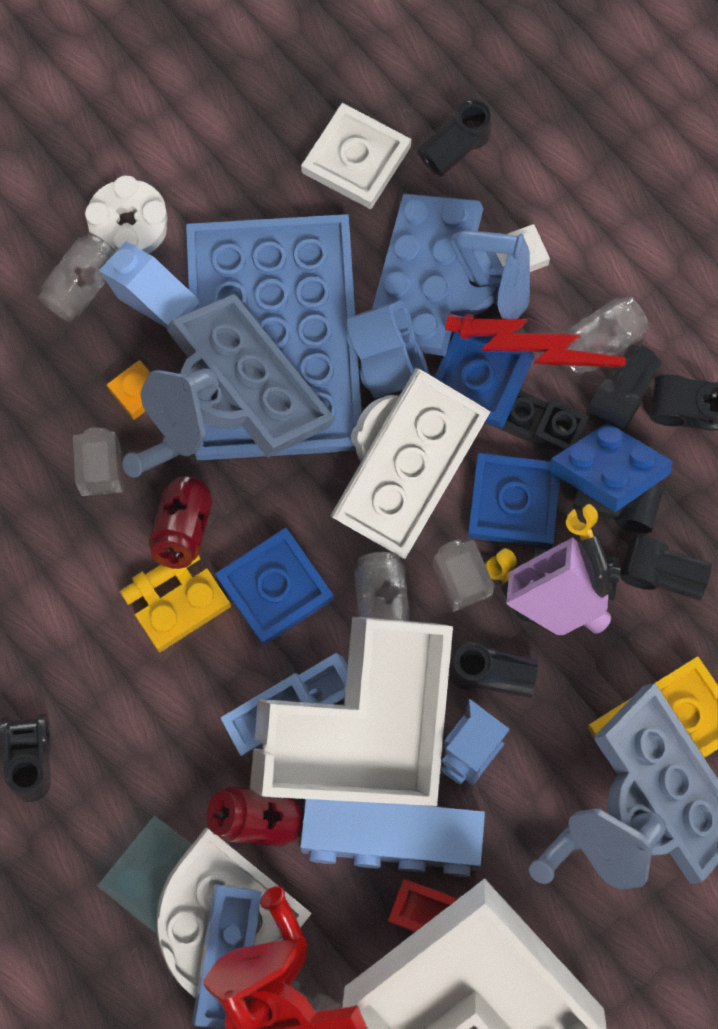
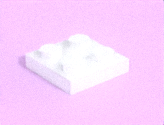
[301,103,411,209]

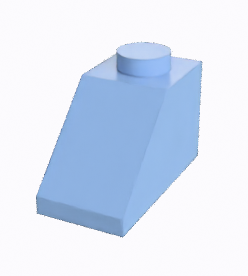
[99,241,199,328]

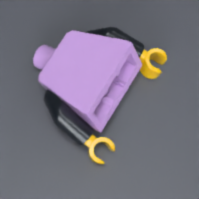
[485,504,612,635]

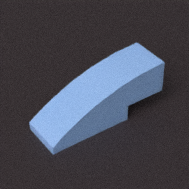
[221,653,348,756]

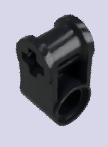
[650,374,718,431]
[0,714,51,802]

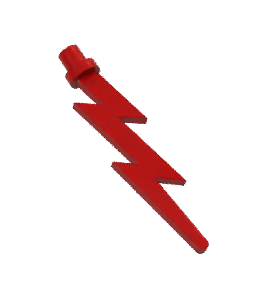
[445,313,626,367]

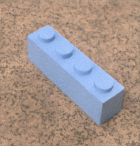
[301,799,485,877]

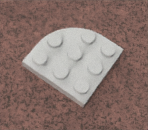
[156,828,311,998]

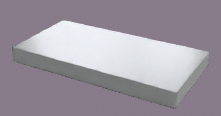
[330,368,490,559]

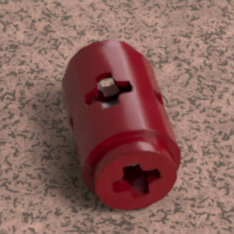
[149,476,213,569]
[206,787,304,847]

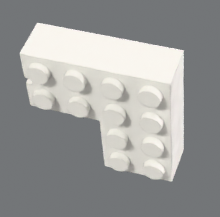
[250,617,453,806]
[342,879,607,1029]

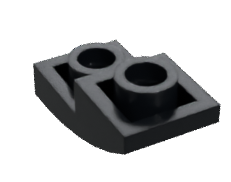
[491,390,589,452]

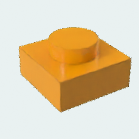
[107,360,150,420]

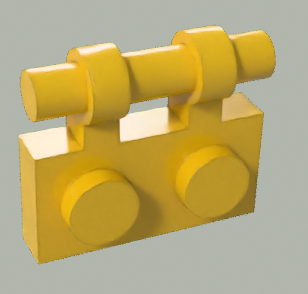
[119,555,231,653]

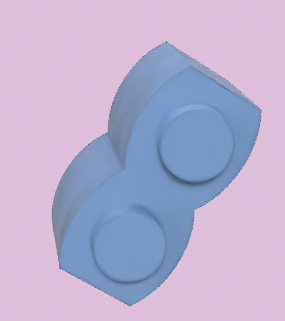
[346,300,429,398]

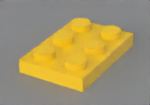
[587,656,718,758]

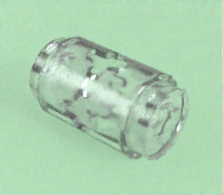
[38,232,116,322]
[563,296,649,374]
[354,552,410,621]

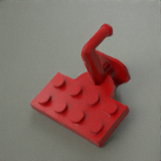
[203,886,368,1029]

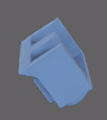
[440,699,510,786]

